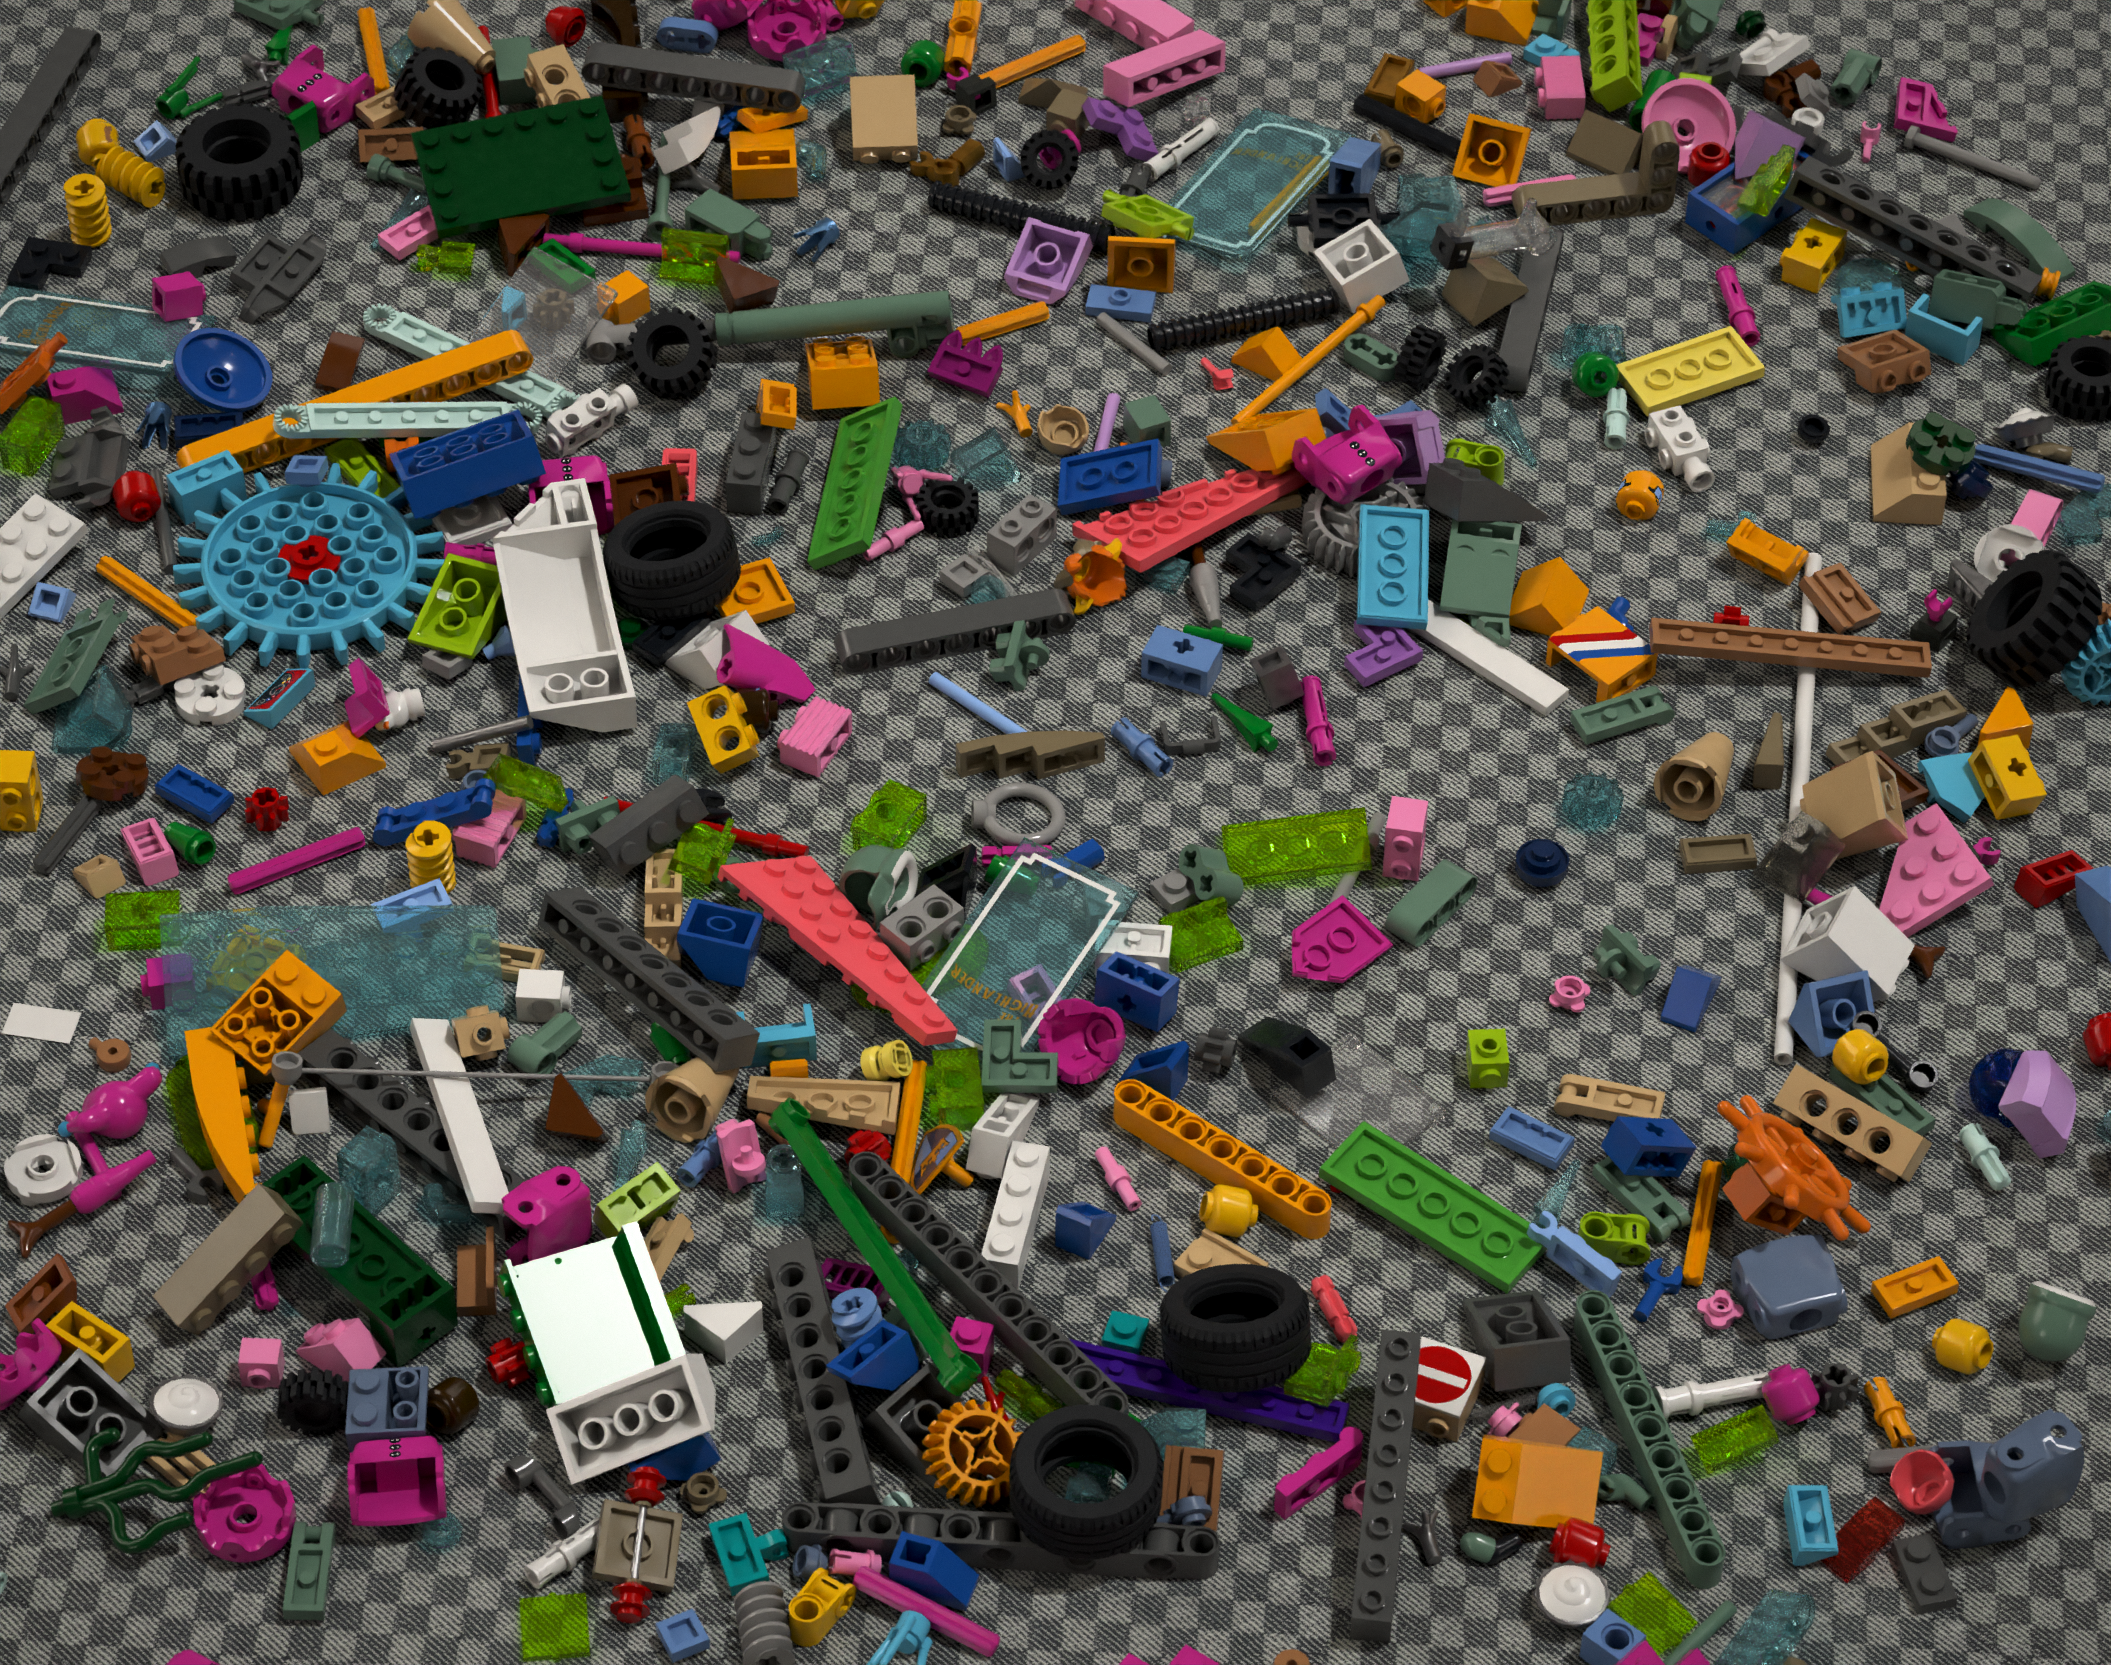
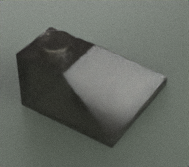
[1752,811,1846,903]

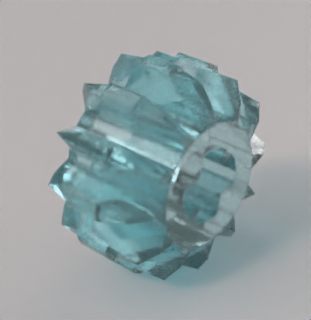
[893,418,951,471]
[1562,769,1624,830]

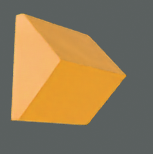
[1509,557,1589,636]

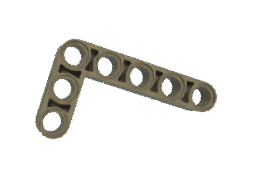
[1511,120,1680,228]

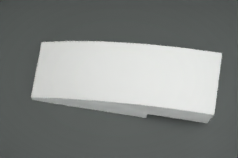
[653,106,721,175]

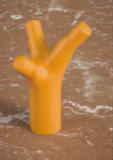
[996,390,1033,438]

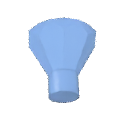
[482,625,515,661]

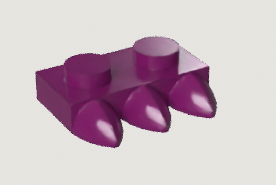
[927,330,1003,398]

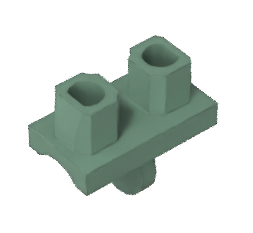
[989,620,1050,691]
[555,796,620,855]
[1592,924,1661,996]

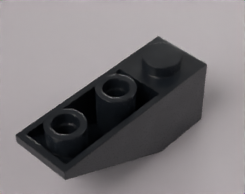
[1237,1017,1336,1099]

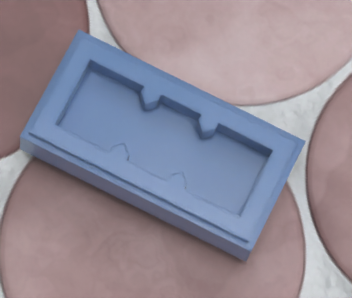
[1085,284,1156,322]
[1489,1106,1575,1171]

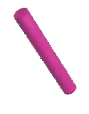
[65,1111,122,1201]

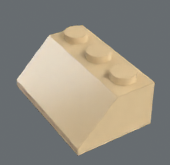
[1870,422,1947,525]

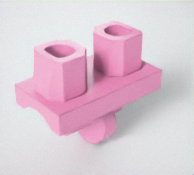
[715,1119,767,1194]

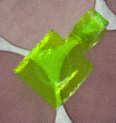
[416,241,475,276]

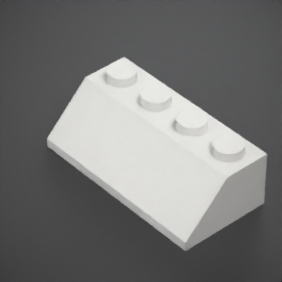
[546,1353,716,1485]

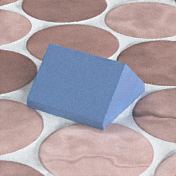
[1788,970,1875,1057]

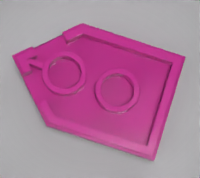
[1292,895,1393,984]

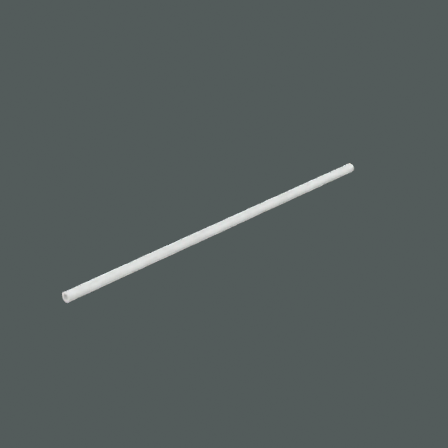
[1774,553,1822,1065]

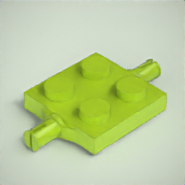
[1101,189,1194,241]

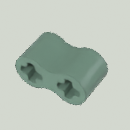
[1179,844,1244,906]

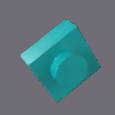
[1101,1310,1149,1355]

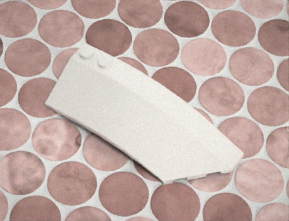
[493,478,637,733]

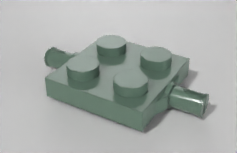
[234,0,324,31]

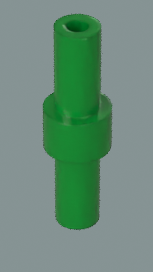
[1183,624,1254,651]

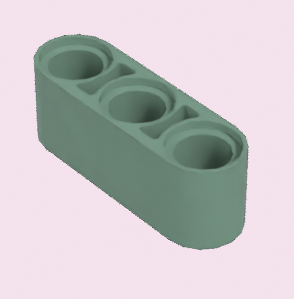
[1385,859,1478,948]

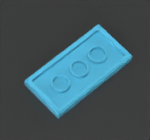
[1356,504,1429,630]

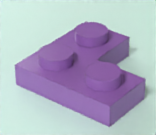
[1082,97,1158,161]
[1344,620,1423,687]

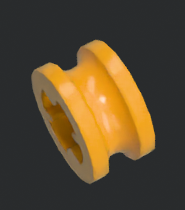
[2036,267,2061,300]

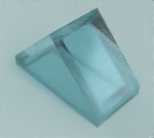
[950,427,1023,482]

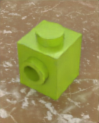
[1466,1029,1510,1089]

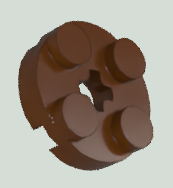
[76,746,149,801]

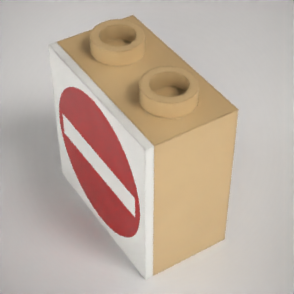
[1413,1336,1486,1442]

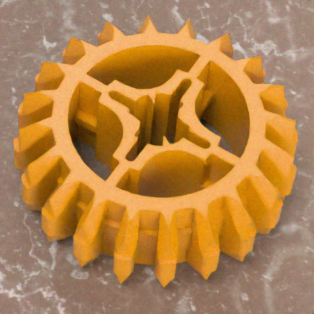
[922,1399,1024,1508]

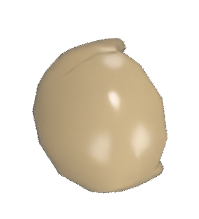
[1037,404,1089,455]

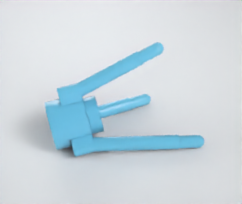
[867,1610,933,1665]

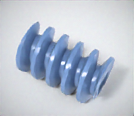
[831,1288,885,1350]

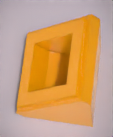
[769,1059,808,1078]

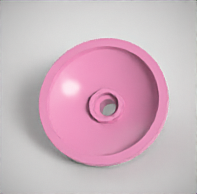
[1641,78,1736,174]

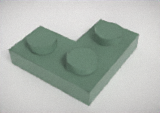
[981,1019,1059,1093]

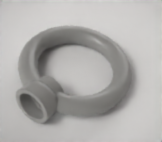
[971,782,1066,848]

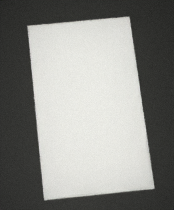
[1,1003,81,1044]

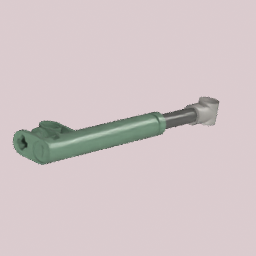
[586,290,955,364]

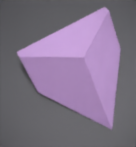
[1735,110,1806,180]

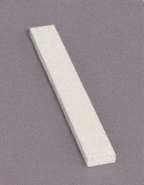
[409,1018,509,1214]

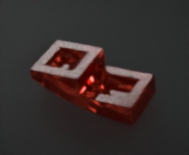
[1820,1496,1905,1583]

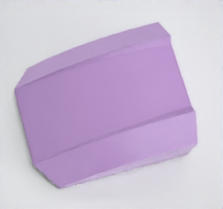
[1004,217,1093,305]
[1360,410,1446,485]
[1998,1050,2076,1159]

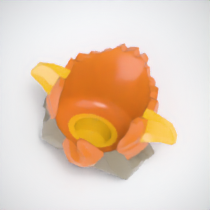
[1053,538,1128,615]

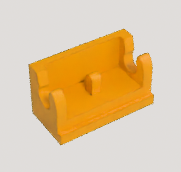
[1726,518,1809,586]

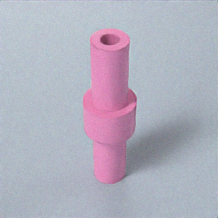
[862,519,924,561]
[1095,1146,1142,1211]

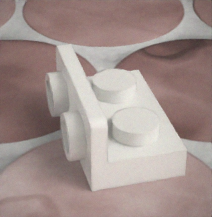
[1095,920,1172,977]

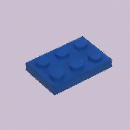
[1058,438,1162,515]

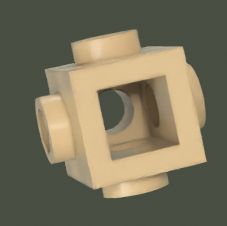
[451,1005,510,1061]

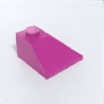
[44,363,124,426]

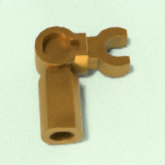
[909,138,985,187]

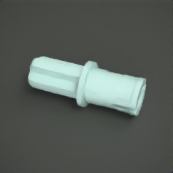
[1603,388,1630,449]
[1959,1123,2011,1191]

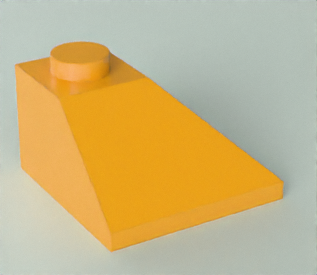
[1465,0,1538,46]
[1452,113,1532,187]
[1107,236,1176,293]
[289,720,386,796]

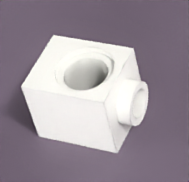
[515,969,572,1022]

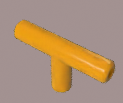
[257,1081,290,1148]

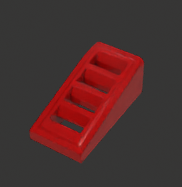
[2014,850,2094,908]

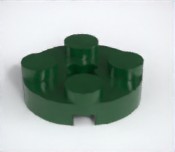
[1906,412,1976,476]

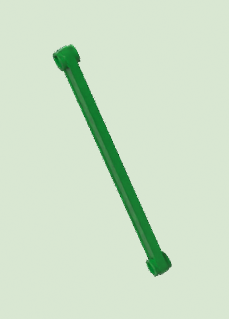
[768,1098,981,1396]

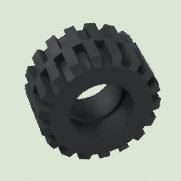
[394,47,483,129]
[627,307,717,400]
[2045,335,2111,423]

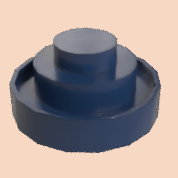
[1948,460,1994,500]
[1515,839,1569,887]

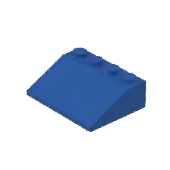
[389,409,546,520]

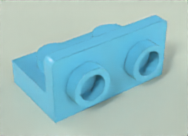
[1831,282,1907,338]

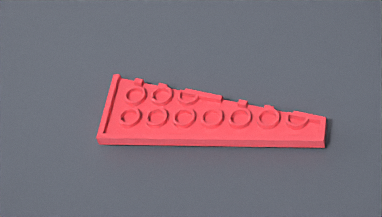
[1072,462,1308,573]
[717,856,958,1046]

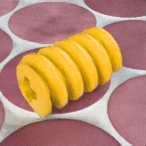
[95,145,166,208]
[63,173,112,248]
[405,820,456,894]

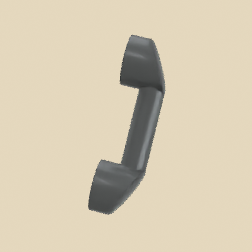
[504,1455,580,1540]

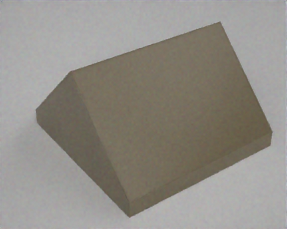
[1566,109,1643,175]
[1442,252,1529,327]

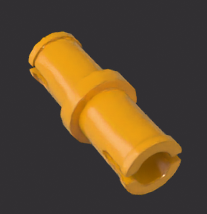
[1863,1376,1916,1448]

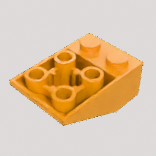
[729,129,798,200]
[805,336,880,410]
[210,949,347,1076]

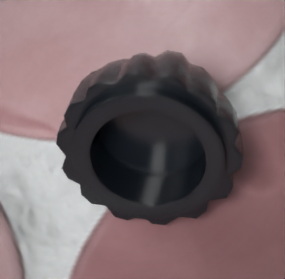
[1798,415,1830,446]

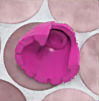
[1038,998,1126,1084]

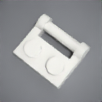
[1738,28,1810,76]

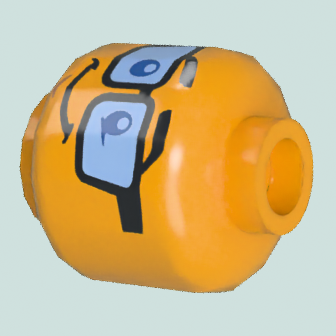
[1615,470,1664,520]

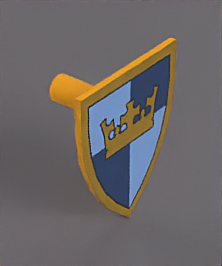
[910,1124,974,1195]

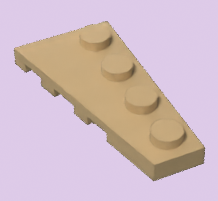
[747,1076,900,1135]

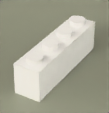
[981,1141,1050,1290]

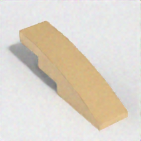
[644,848,683,969]

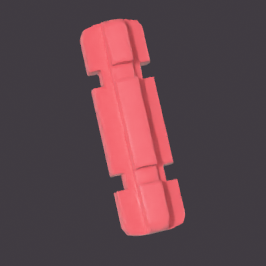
[1311,1275,1357,1343]

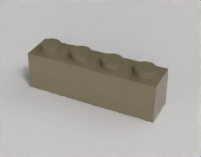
[153,1183,304,1335]

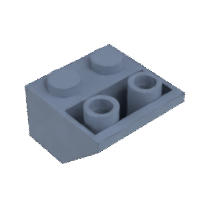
[345,1366,429,1453]

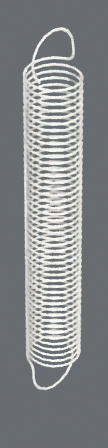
[968,542,1018,598]

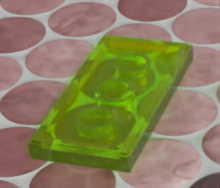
[1221,807,1372,886]

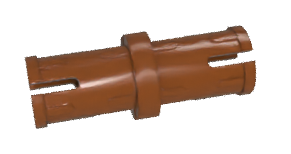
[623,114,655,169]

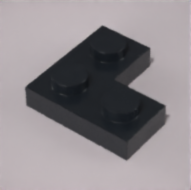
[6,237,93,294]
[1226,533,1301,612]

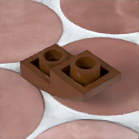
[315,331,365,392]

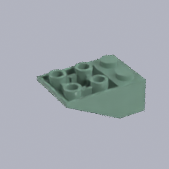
[1440,519,1522,618]

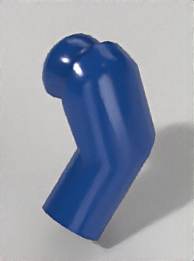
[1607,597,1634,633]

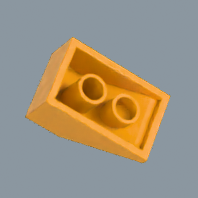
[1206,408,1326,475]
[1472,1434,1603,1528]

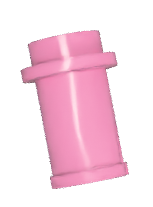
[828,1549,882,1576]

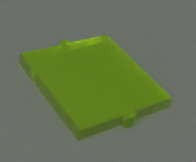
[1606,1571,1698,1656]
[519,1592,590,1663]

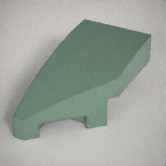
[1468,614,1511,647]

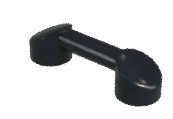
[1850,1011,1939,1093]

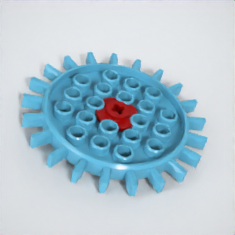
[173,463,445,668]

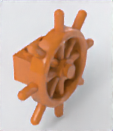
[1717,1095,1871,1241]

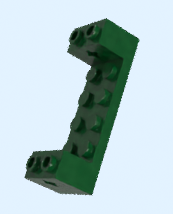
[244,1154,458,1368]

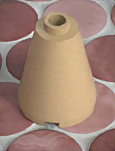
[407,0,496,75]
[1653,732,1734,821]
[645,1056,739,1143]

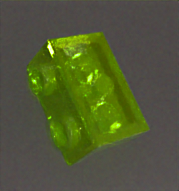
[1737,144,1795,217]
[659,227,730,286]
[483,753,568,813]
[668,818,737,885]
[1158,896,1243,973]
[1284,1335,1362,1407]

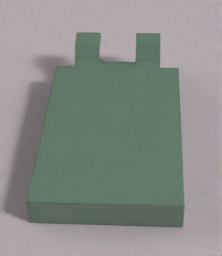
[23,598,128,715]

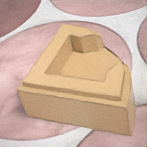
[1655,14,1678,60]

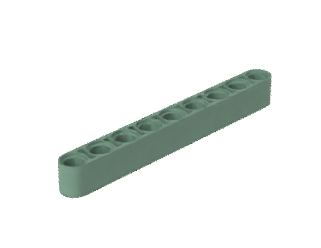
[1573,1290,1726,1589]

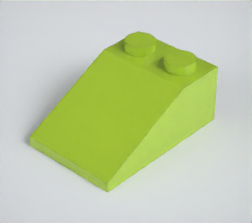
[408,553,507,659]

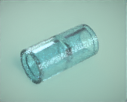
[310,1182,355,1268]

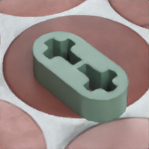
[1343,333,1398,381]

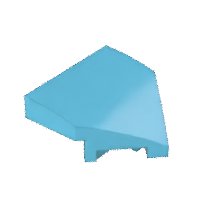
[1917,752,1985,823]

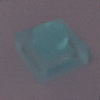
[1144,556,1190,594]

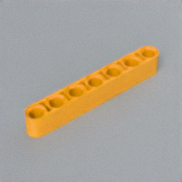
[1113,1079,1332,1239]

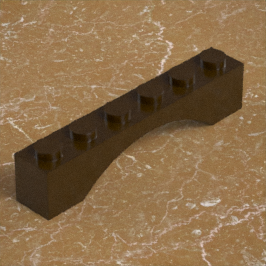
[590,0,649,123]

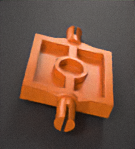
[0,332,68,414]

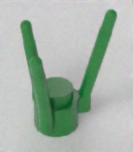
[155,56,222,119]

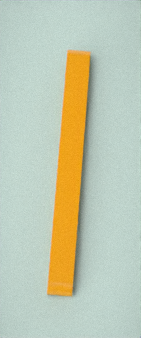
[176,330,534,473]

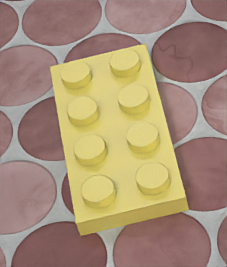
[1616,326,1765,417]

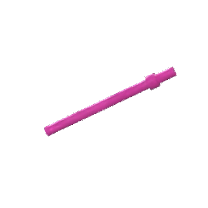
[543,232,740,264]

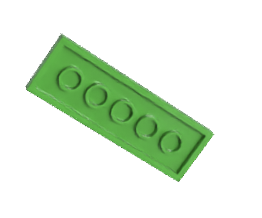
[807,396,903,570]
[1318,1121,1547,1294]

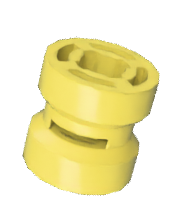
[860,1040,913,1081]

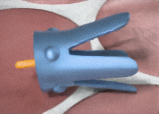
[793,217,840,263]
[135,402,172,449]

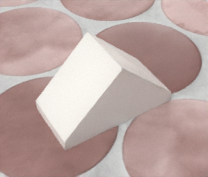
[684,1301,763,1364]

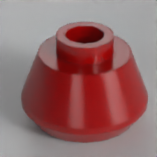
[545,6,586,47]

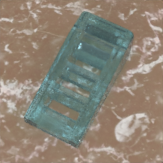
[652,723,697,785]

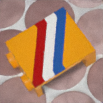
[1546,606,1658,703]

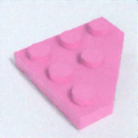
[1879,803,1994,938]

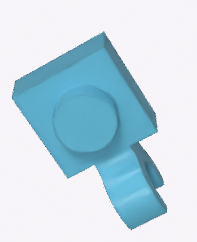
[1523,34,1580,67]

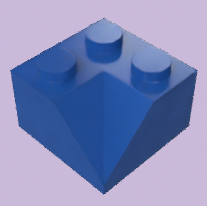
[676,898,764,987]

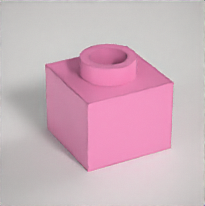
[238,1338,285,1389]

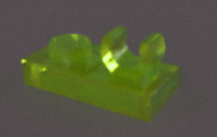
[1690,1404,1780,1475]

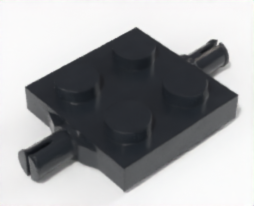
[1288,193,1400,248]

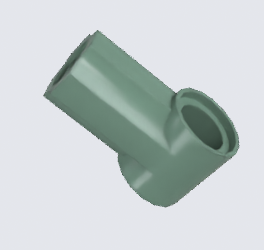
[1830,48,1882,106]
[507,1011,583,1081]

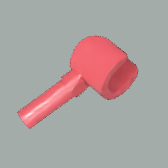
[1200,357,1234,391]

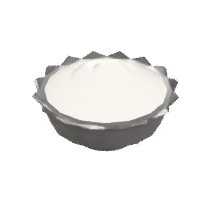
[1992,407,2057,449]
[147,1373,226,1436]
[1533,1560,1613,1629]

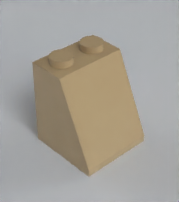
[850,75,918,164]
[1800,751,1908,862]

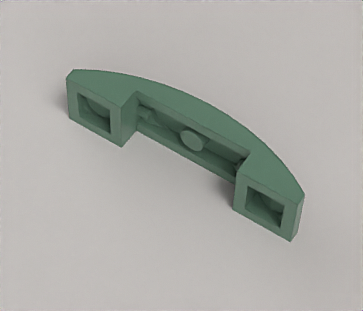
[1963,198,2076,284]

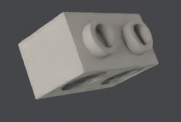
[987,494,1057,576]
[880,884,964,971]

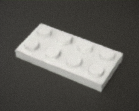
[0,493,89,620]

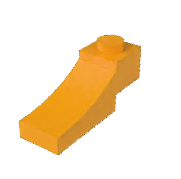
[756,379,797,430]

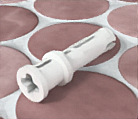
[1652,1372,1770,1420]

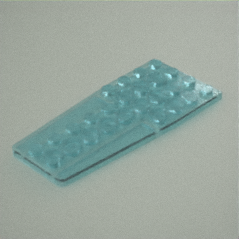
[159,905,505,1061]

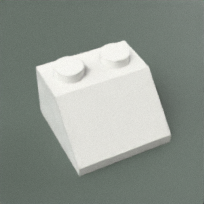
[1313,219,1410,313]
[665,610,770,690]

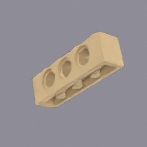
[523,44,591,108]
[1773,1064,1932,1183]

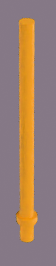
[1231,295,1385,425]

